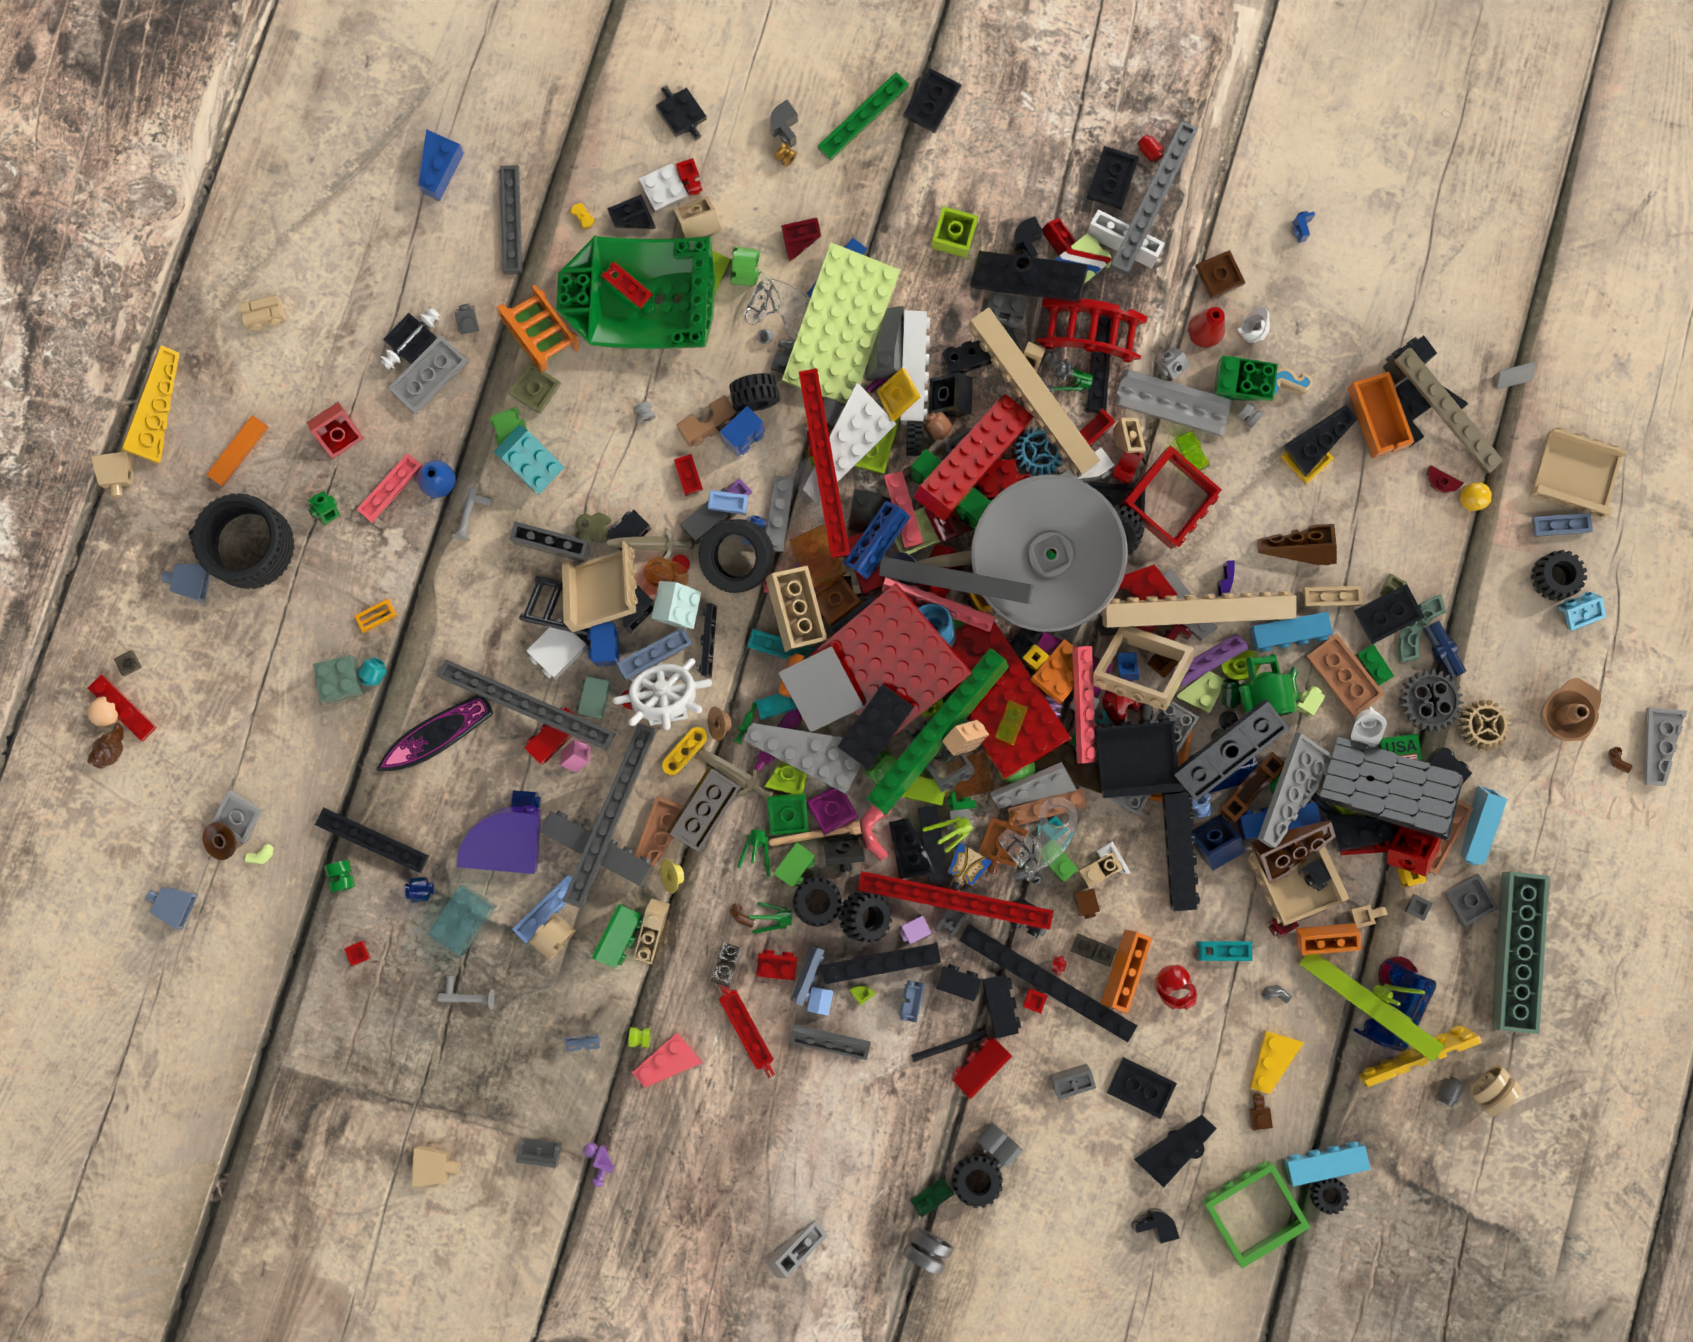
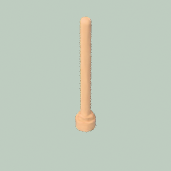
[769,819,862,846]

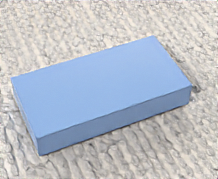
[708,490,748,515]

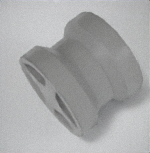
[633,402,655,424]

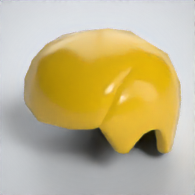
[1460,482,1492,512]

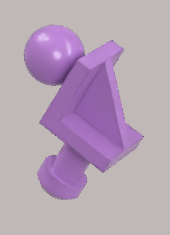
[583,1143,615,1187]

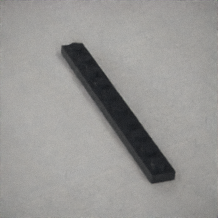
[958,924,1137,1043]

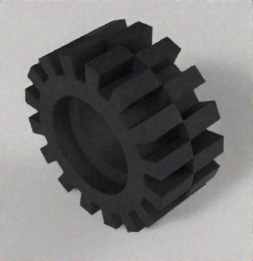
[906,422,923,456]
[1310,1178,1350,1215]

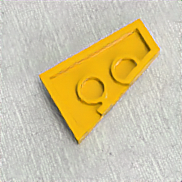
[1249,1031,1304,1094]

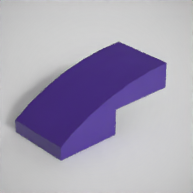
[1217,560,1235,596]

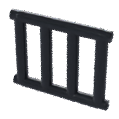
[519,576,588,635]

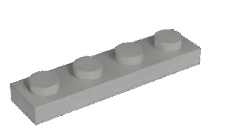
[767,475,794,553]

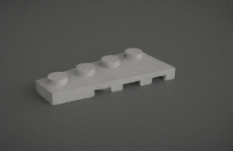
[990,762,1077,809]

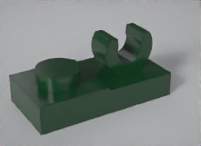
[910,1176,954,1217]

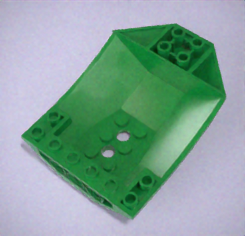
[556,235,715,349]

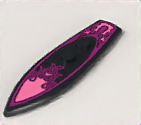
[377,695,493,771]

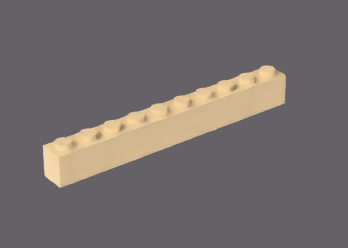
[969,308,1100,477]
[1102,590,1296,628]

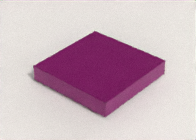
[806,787,858,836]

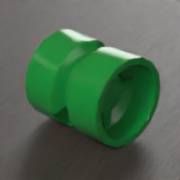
[324,860,356,893]

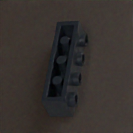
[941,328,1020,374]

